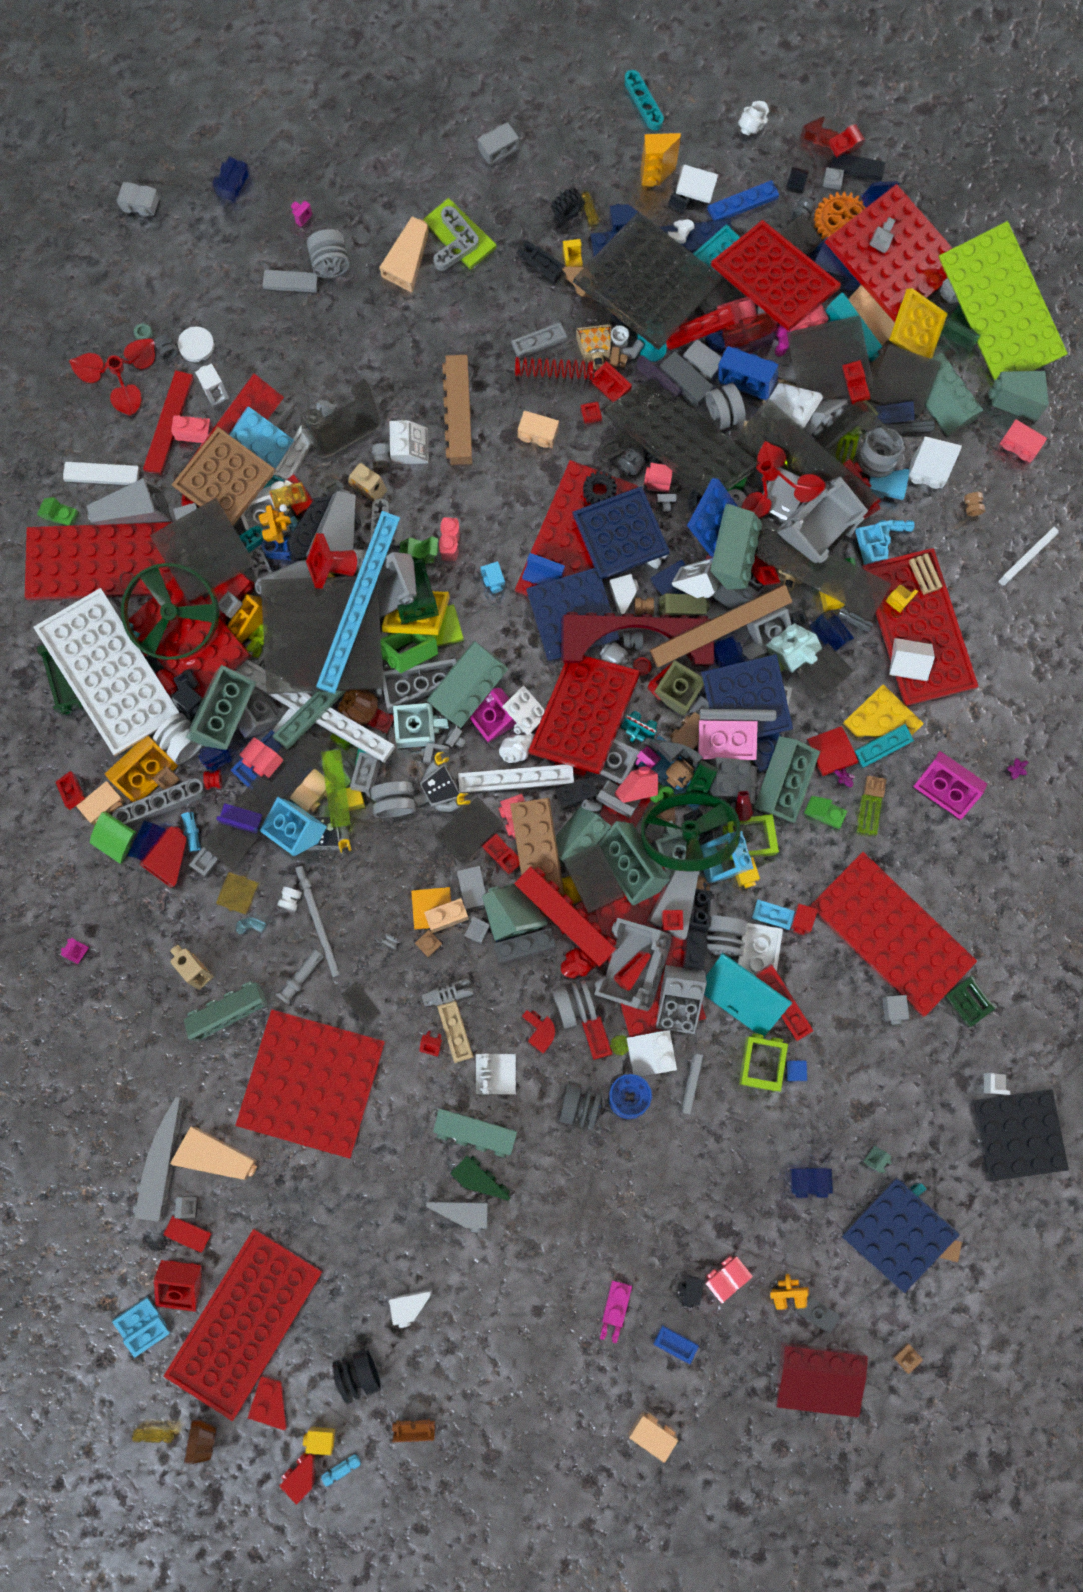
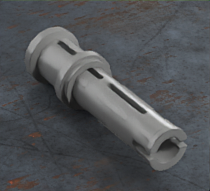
[275,949,324,1005]

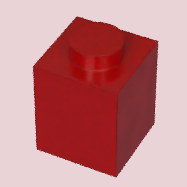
[790,903,818,935]

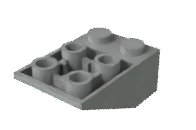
[760,467,802,534]
[656,965,706,1034]

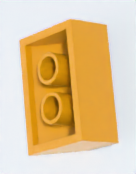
[641,133,681,187]
[105,736,178,802]

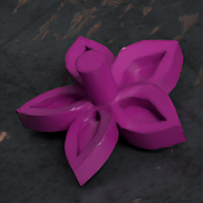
[1007,758,1029,780]
[834,768,855,787]

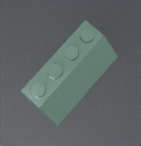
[907,353,983,437]
[710,504,762,590]
[427,641,508,728]
[186,665,256,750]
[754,736,820,823]
[595,821,670,905]
[184,981,269,1041]
[433,1109,518,1158]

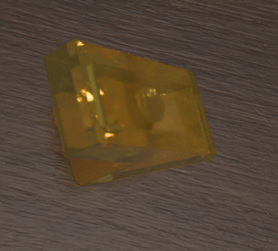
[269,482,308,509]

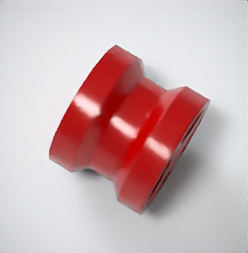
[203,770,223,790]

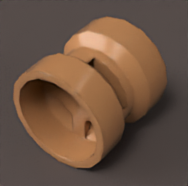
[964,492,985,516]
[634,597,654,616]

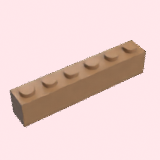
[442,355,472,465]

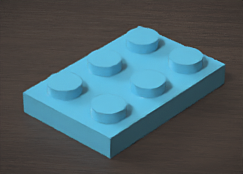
[229,406,294,469]

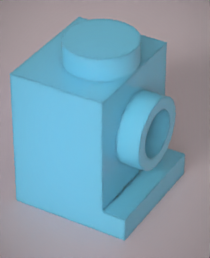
[480,561,505,593]

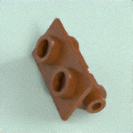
[392,1419,435,1443]

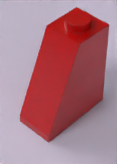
[139,826,187,887]

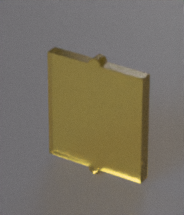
[216,872,259,915]

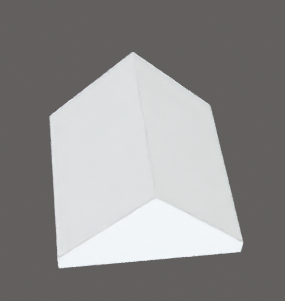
[676,165,718,203]
[889,638,935,681]

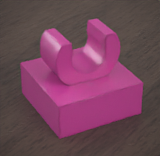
[290,200,313,227]
[636,746,662,769]
[61,937,89,964]

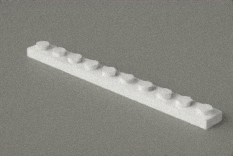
[235,660,395,763]

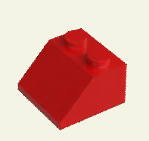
[154,1260,202,1312]

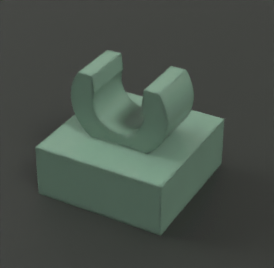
[863,1145,892,1173]

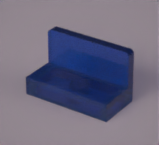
[861,181,900,208]
[810,610,854,654]
[128,821,166,861]

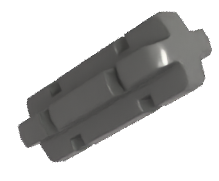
[837,607,873,632]

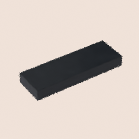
[831,154,886,181]

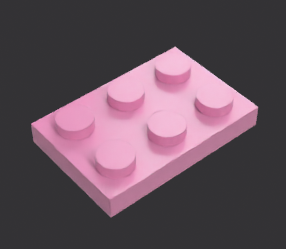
[698,720,758,760]

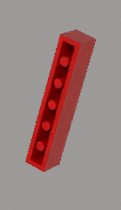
[514,866,618,967]

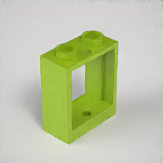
[722,814,779,861]
[739,1034,788,1092]

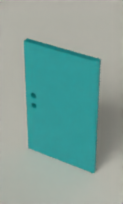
[704,953,792,1038]

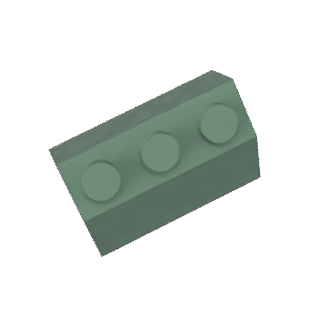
[556,806,611,874]

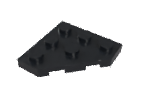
[286,495,332,561]

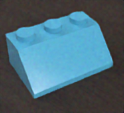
[259,797,327,856]

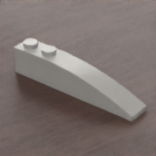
[133,1097,184,1222]

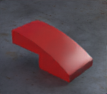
[842,360,870,404]
[751,553,780,585]
[481,833,520,875]
[163,1215,211,1253]

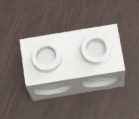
[195,364,229,406]

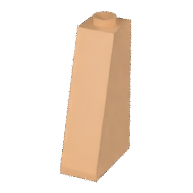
[380,217,429,292]
[170,1126,257,1180]

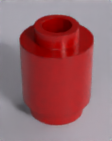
[155,669,179,698]

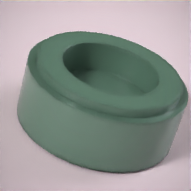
[134,323,153,340]

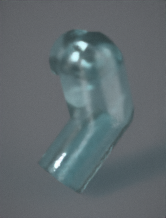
[235,917,266,934]

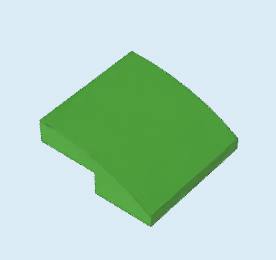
[89,811,136,864]

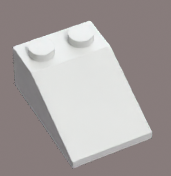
[908,436,962,489]

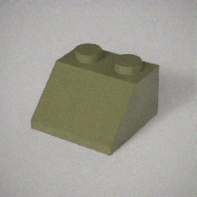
[655,660,704,716]

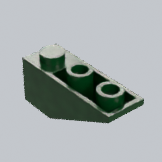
[450,1155,511,1201]

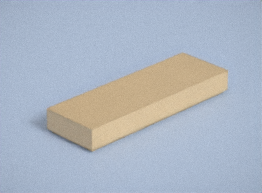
[437,1000,473,1063]

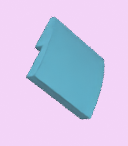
[112,1295,170,1358]

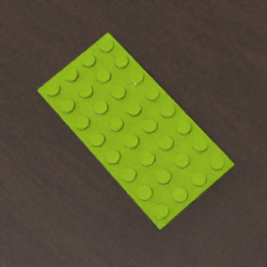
[938,221,1068,381]

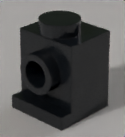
[679,1274,704,1308]

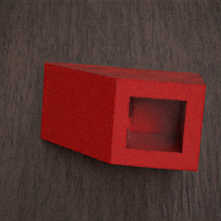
[279,1452,315,1505]

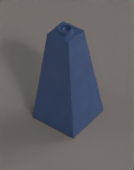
[809,237,861,291]

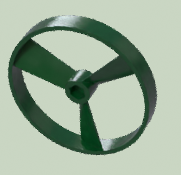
[121,563,219,660]
[641,792,740,872]

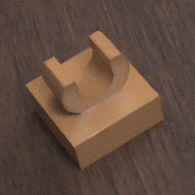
[609,347,627,369]
[863,776,886,799]
[893,1343,923,1374]

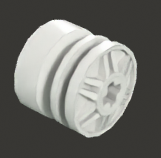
[153,713,202,764]

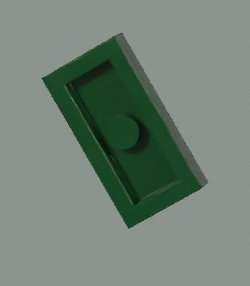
[686,760,719,794]

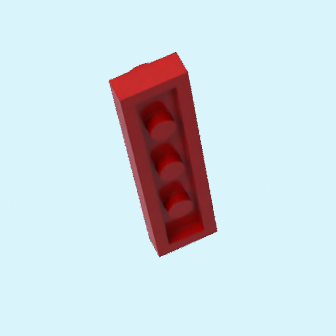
[665,305,736,350]
[755,964,814,1041]

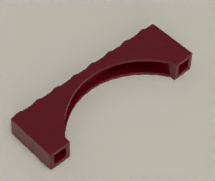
[561,612,714,667]

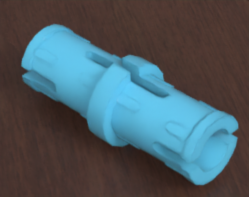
[181,812,202,852]

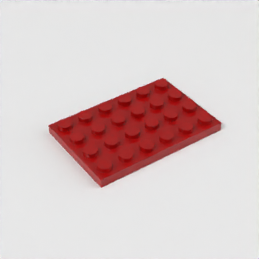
[711,220,841,331]
[129,571,252,699]
[528,655,640,775]

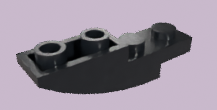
[682,889,712,970]

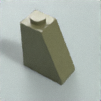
[658,594,710,617]

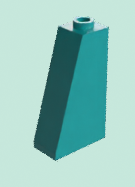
[825,292,882,365]

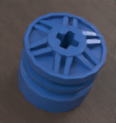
[608,1074,652,1120]

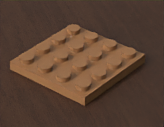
[172,427,276,530]

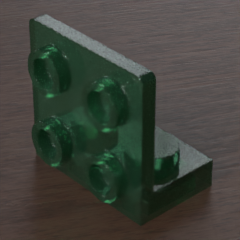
[941,305,981,351]

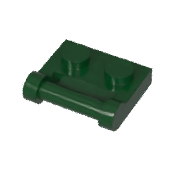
[945,975,997,1028]

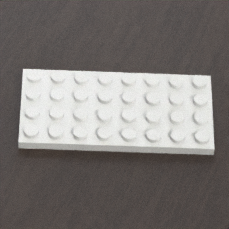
[34,588,180,756]

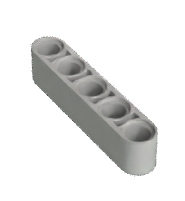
[113,778,207,828]

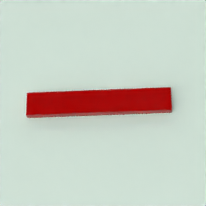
[143,370,194,476]

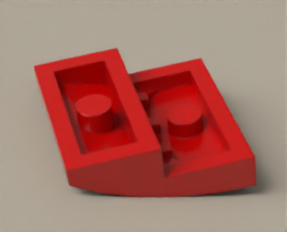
[807,726,858,776]

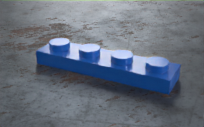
[707,180,779,221]

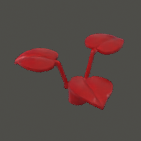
[69,339,155,416]
[741,441,826,519]

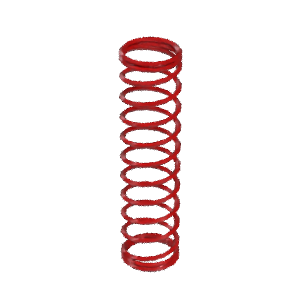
[515,356,594,381]

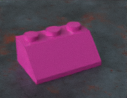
[913,751,987,820]

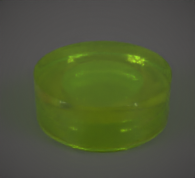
[610,1035,629,1055]

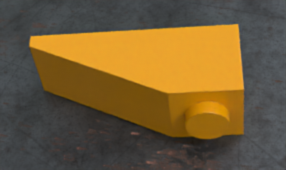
[228,595,272,643]

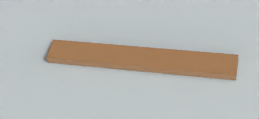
[649,585,792,667]

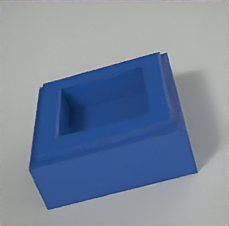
[786,1061,807,1081]

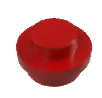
[633,657,652,676]

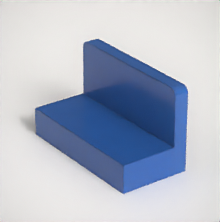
[522,553,565,585]

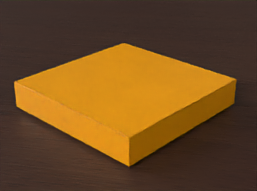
[411,887,452,930]

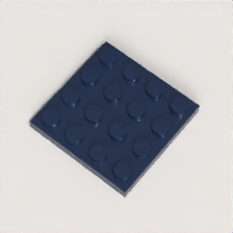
[572,486,670,579]
[526,568,619,661]
[701,654,793,738]
[842,1177,960,1294]

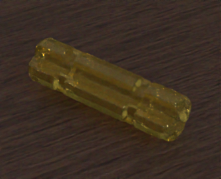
[581,191,599,225]
[132,1429,174,1443]

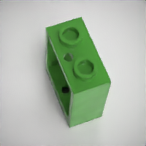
[377,633,438,673]

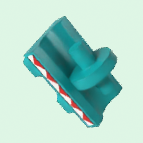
[621,711,657,743]

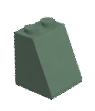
[989,371,1049,421]
[482,883,548,941]

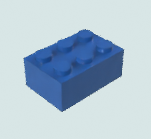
[718,346,778,401]

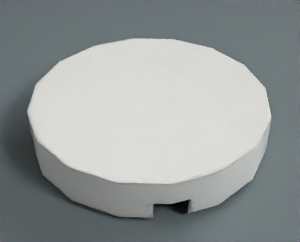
[178,326,215,363]

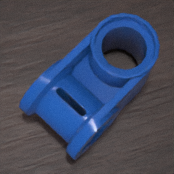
[261,537,291,560]

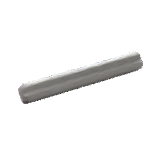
[699,709,776,721]

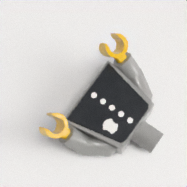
[414,752,471,812]
[307,806,352,853]

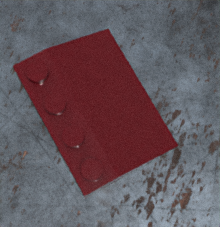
[776,1342,868,1418]

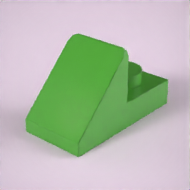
[37,497,79,526]
[804,796,847,829]

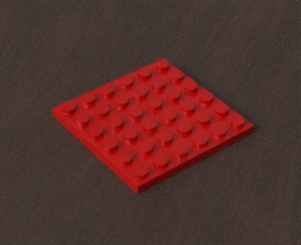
[825,184,953,323]
[235,1009,385,1159]

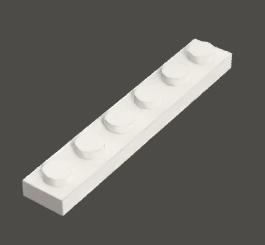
[458,765,574,793]

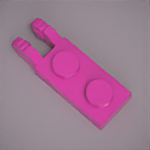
[600,1280,632,1343]

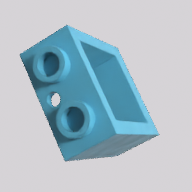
[700,831,754,884]

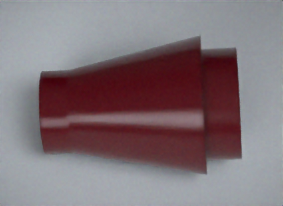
[734,791,753,821]

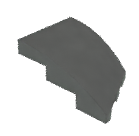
[644,738,703,770]

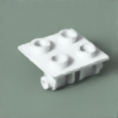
[502,685,545,735]
[476,1054,516,1094]

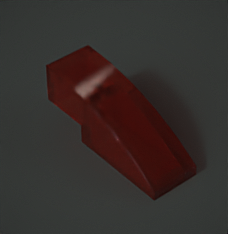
[722,313,778,348]

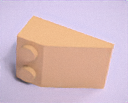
[848,285,895,346]

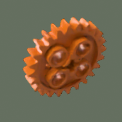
[814,191,869,239]

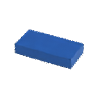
[653,1325,699,1364]

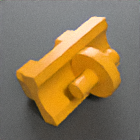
[259,505,291,544]
[770,1274,809,1310]

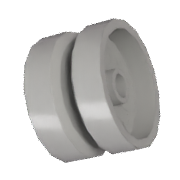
[706,383,745,430]
[370,781,416,818]

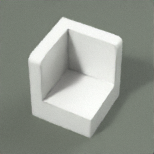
[984,1073,1010,1095]

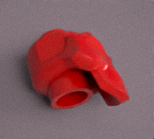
[561,948,597,979]

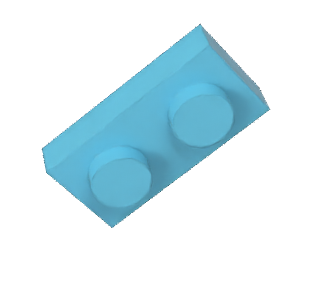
[751,899,795,930]

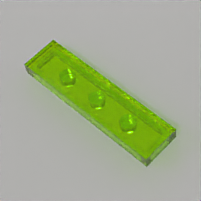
[321,749,351,828]

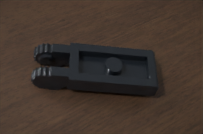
[517,241,566,282]

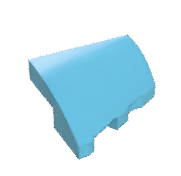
[869,469,909,500]
[855,520,893,565]

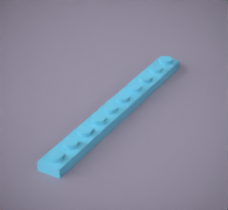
[316,511,400,694]

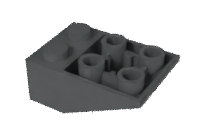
[713,572,768,610]

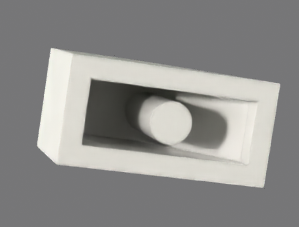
[609,574,639,616]
[389,1289,432,1328]

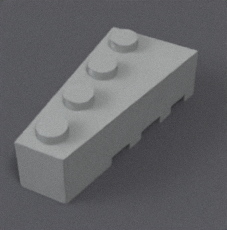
[380,658,456,714]

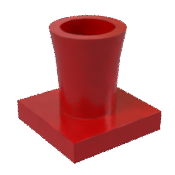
[306,533,357,589]

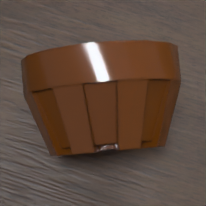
[338,688,378,726]
[184,1419,216,1465]

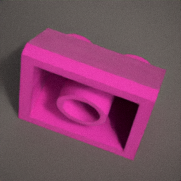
[470,688,516,742]

